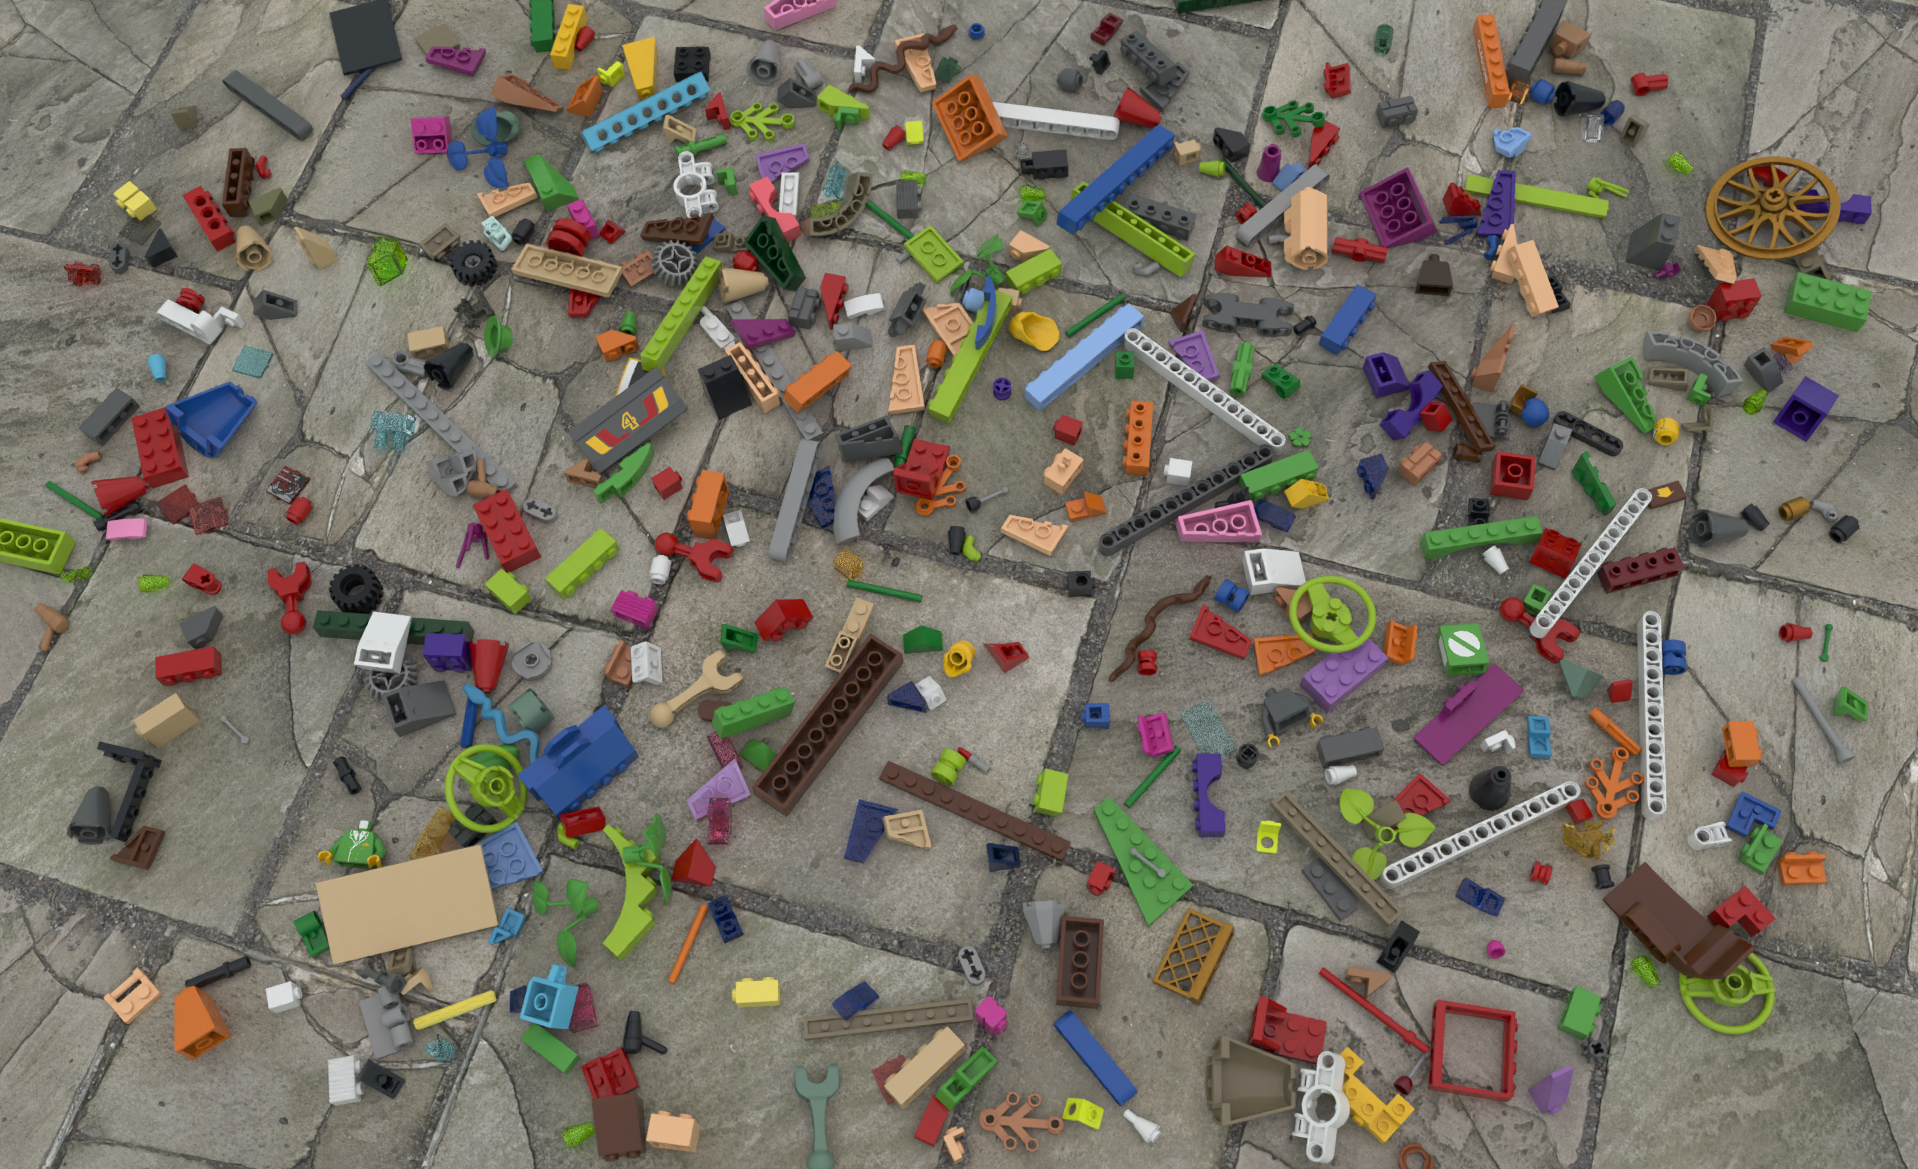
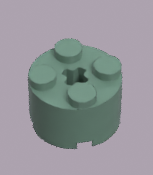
[508,688,555,733]

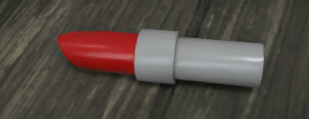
[958,747,991,774]

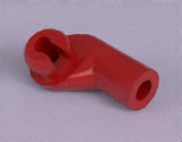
[255,156,272,179]

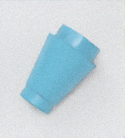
[147,354,166,382]

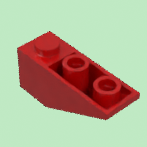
[1308,120,1340,170]
[1215,245,1271,278]
[820,272,849,330]

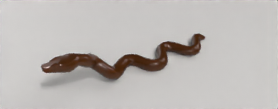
[848,25,958,93]
[1109,575,1212,682]

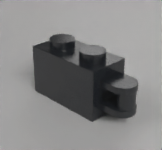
[1020,149,1068,179]

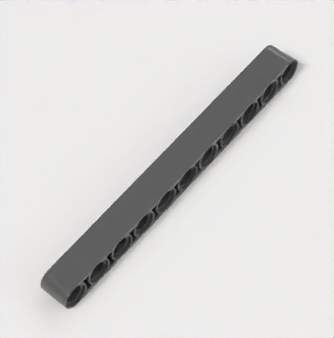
[1099,444,1274,556]

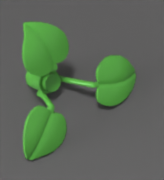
[950,234,1005,296]
[623,813,672,905]
[532,879,598,967]

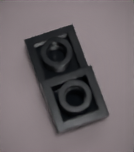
[1548,276,1571,313]
[1468,498,1490,526]

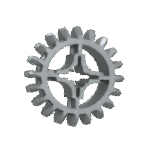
[651,240,699,287]
[364,655,419,704]

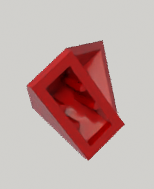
[983,642,1030,673]
[671,838,716,887]

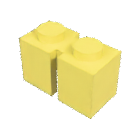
[113,181,157,222]

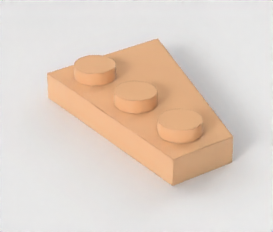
[1000,515,1069,556]

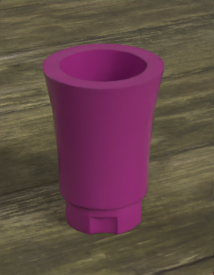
[1256,144,1282,182]

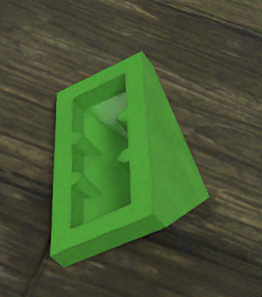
[739,739,776,772]

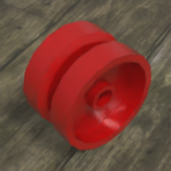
[546,218,592,257]

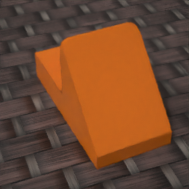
[1771,336,1813,366]
[1065,492,1106,522]

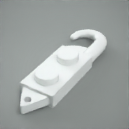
[700,306,736,352]

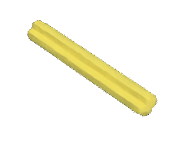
[413,990,497,1030]

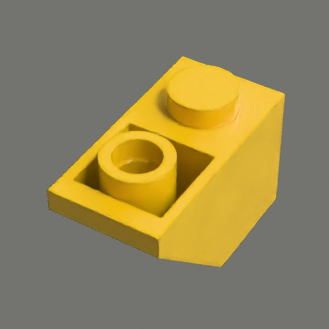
[1284,479,1329,509]

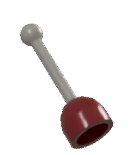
[1393,1050,1431,1095]

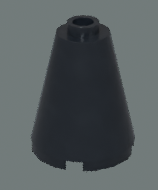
[1554,81,1606,117]
[424,343,474,390]
[1469,766,1511,811]

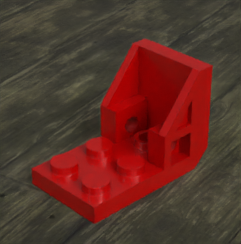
[893,439,950,500]
[1248,996,1327,1065]

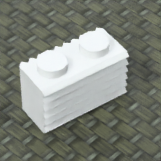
[328,1055,364,1106]

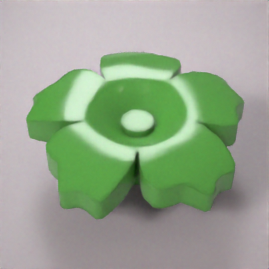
[1289,426,1312,447]

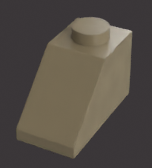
[1619,115,1650,148]

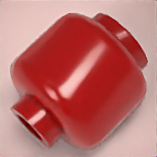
[732,250,759,272]

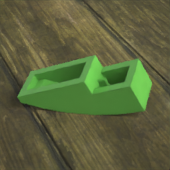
[521,1023,581,1075]
[935,1046,998,1111]

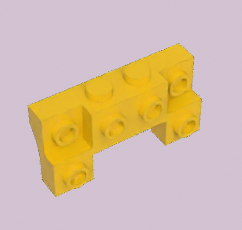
[1330,1046,1415,1144]

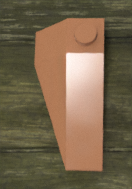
[491,73,563,112]
[1470,324,1516,392]

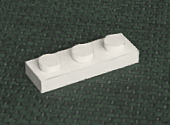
[779,173,799,219]

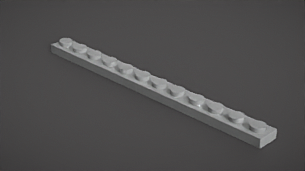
[365,352,517,493]

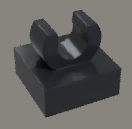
[1089,50,1111,75]

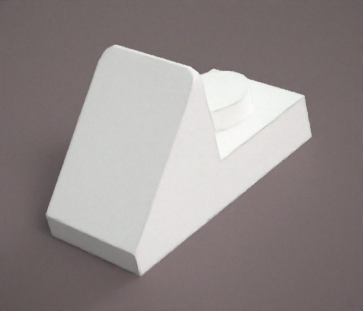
[854,46,875,83]
[858,485,894,521]

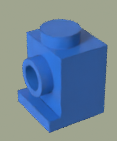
[1081,703,1110,729]

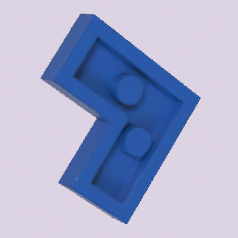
[1725,791,1781,838]

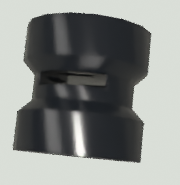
[1236,743,1259,769]

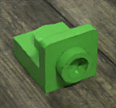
[834,106,860,130]
[716,168,738,196]
[1017,200,1048,226]
[1687,373,1711,407]

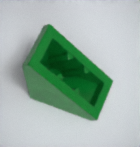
[903,625,943,654]

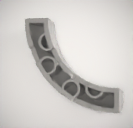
[1643,331,1744,397]
[833,458,894,545]

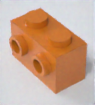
[1722,721,1762,767]

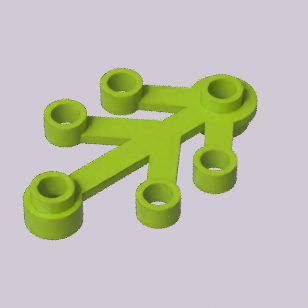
[730,102,795,142]

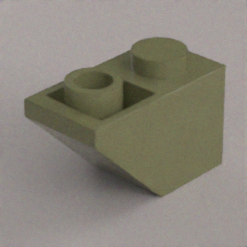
[248,187,288,226]

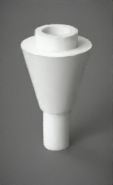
[1123,1109,1161,1144]

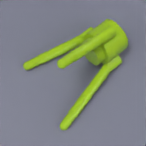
[1587,177,1629,211]

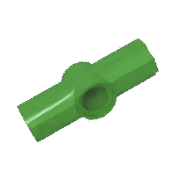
[1230,342,1255,397]

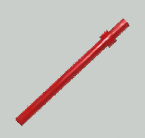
[1319,967,1430,1054]

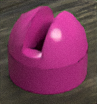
[1487,940,1506,959]

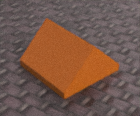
[566,75,603,118]

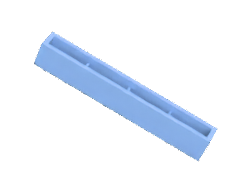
[1025,303,1144,411]

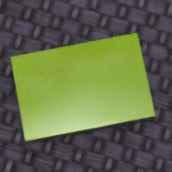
[903,225,964,284]

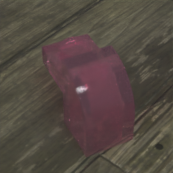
[707,798,732,845]

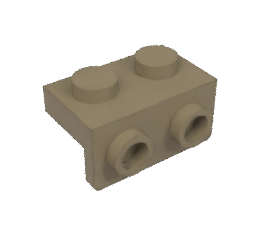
[419,223,460,262]

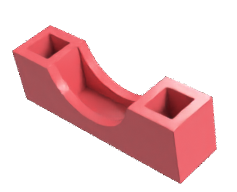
[748,176,801,242]

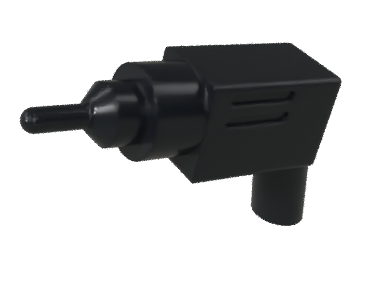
[1215,487,1249,508]

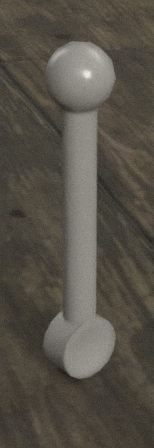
[220,715,250,745]
[1130,848,1166,878]

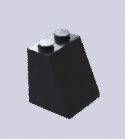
[697,355,752,420]

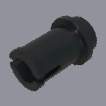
[1293,315,1317,336]

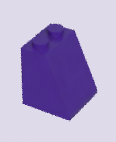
[1773,376,1839,442]

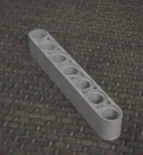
[1235,164,1330,247]
[769,439,822,562]

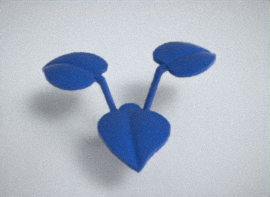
[447,107,509,188]

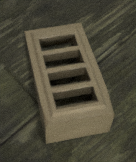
[1648,367,1689,391]

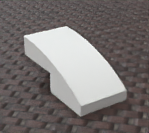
[844,293,885,320]

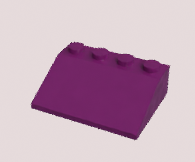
[1360,167,1438,248]

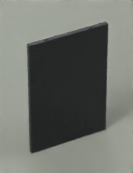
[329,0,402,76]

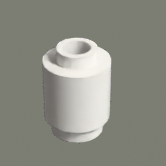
[649,555,671,585]

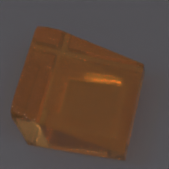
[1508,79,1531,105]

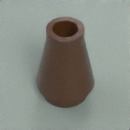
[1452,443,1483,463]

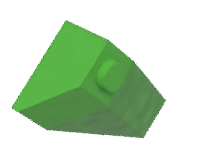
[524,154,579,212]
[1594,357,1656,433]

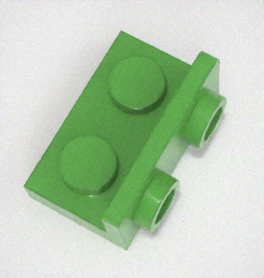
[1739,823,1783,875]

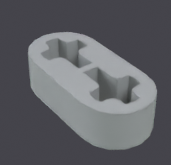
[523,498,558,524]
[958,946,986,986]

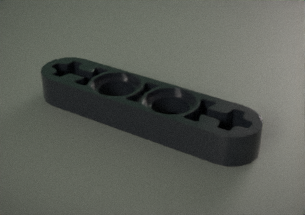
[1553,411,1623,456]

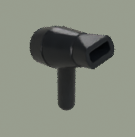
[623,1011,667,1054]

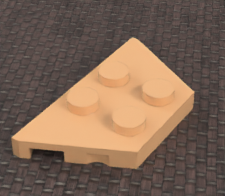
[921,303,974,357]

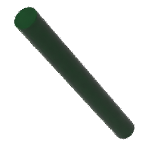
[1221,159,1267,209]

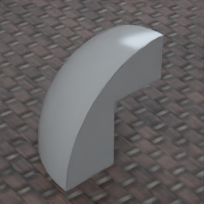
[426,449,477,497]

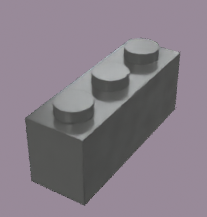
[79,388,140,447]
[1316,726,1384,769]

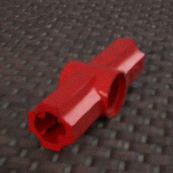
[1332,237,1388,263]

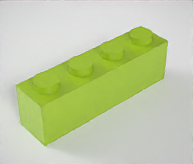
[545,528,620,600]

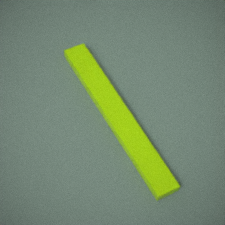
[1464,174,1609,219]

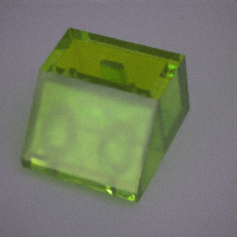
[367,236,408,286]

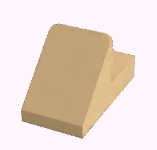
[662,114,697,144]

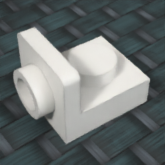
[213,307,246,329]
[1480,730,1516,755]

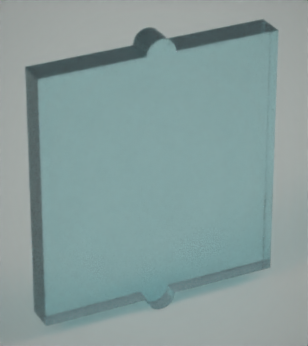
[232,346,274,379]

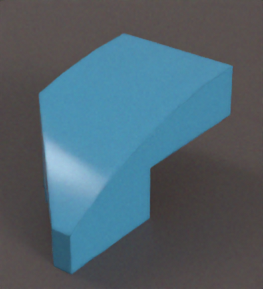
[488,908,527,945]

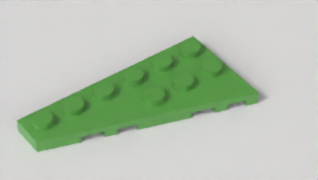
[1094,797,1193,927]

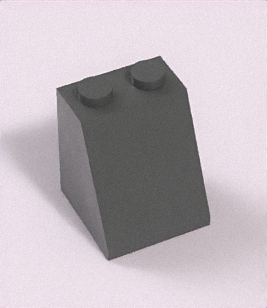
[1626,213,1681,270]

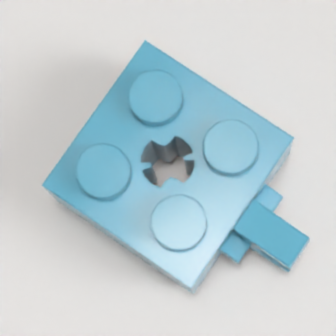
[520,964,579,1029]

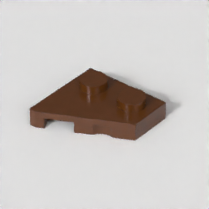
[110,826,166,870]

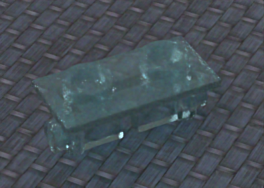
[824,161,846,199]
[425,1034,455,1063]

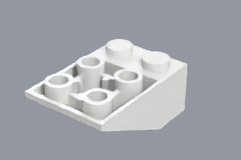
[1242,548,1306,595]
[354,612,412,674]

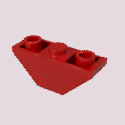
[1442,182,1481,220]

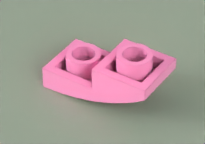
[106,519,147,541]

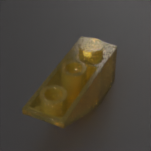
[409,807,456,860]

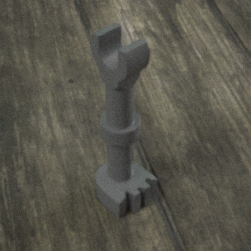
[356,961,407,994]

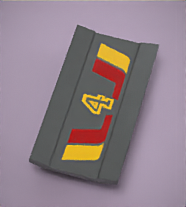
[568,367,688,474]

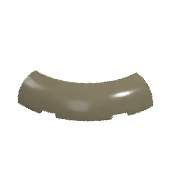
[801,172,873,236]

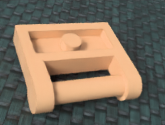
[103,967,163,1024]

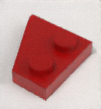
[568,289,601,317]

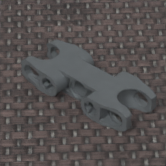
[1202,293,1294,337]

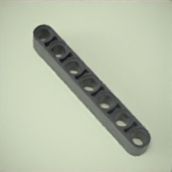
[222,70,313,141]

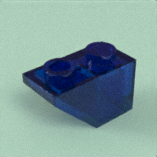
[1357,453,1389,500]

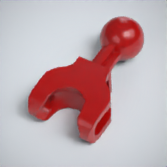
[654,532,734,583]
[267,561,312,635]
[1499,597,1580,664]

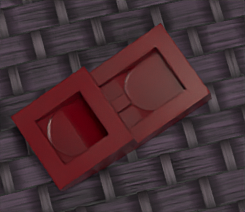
[1090,13,1123,46]

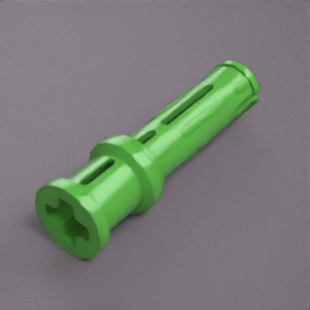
[675,133,727,157]

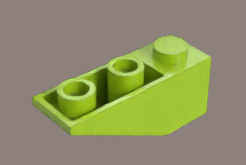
[817,85,870,120]

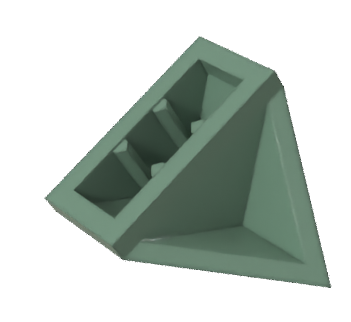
[1560,659,1604,700]

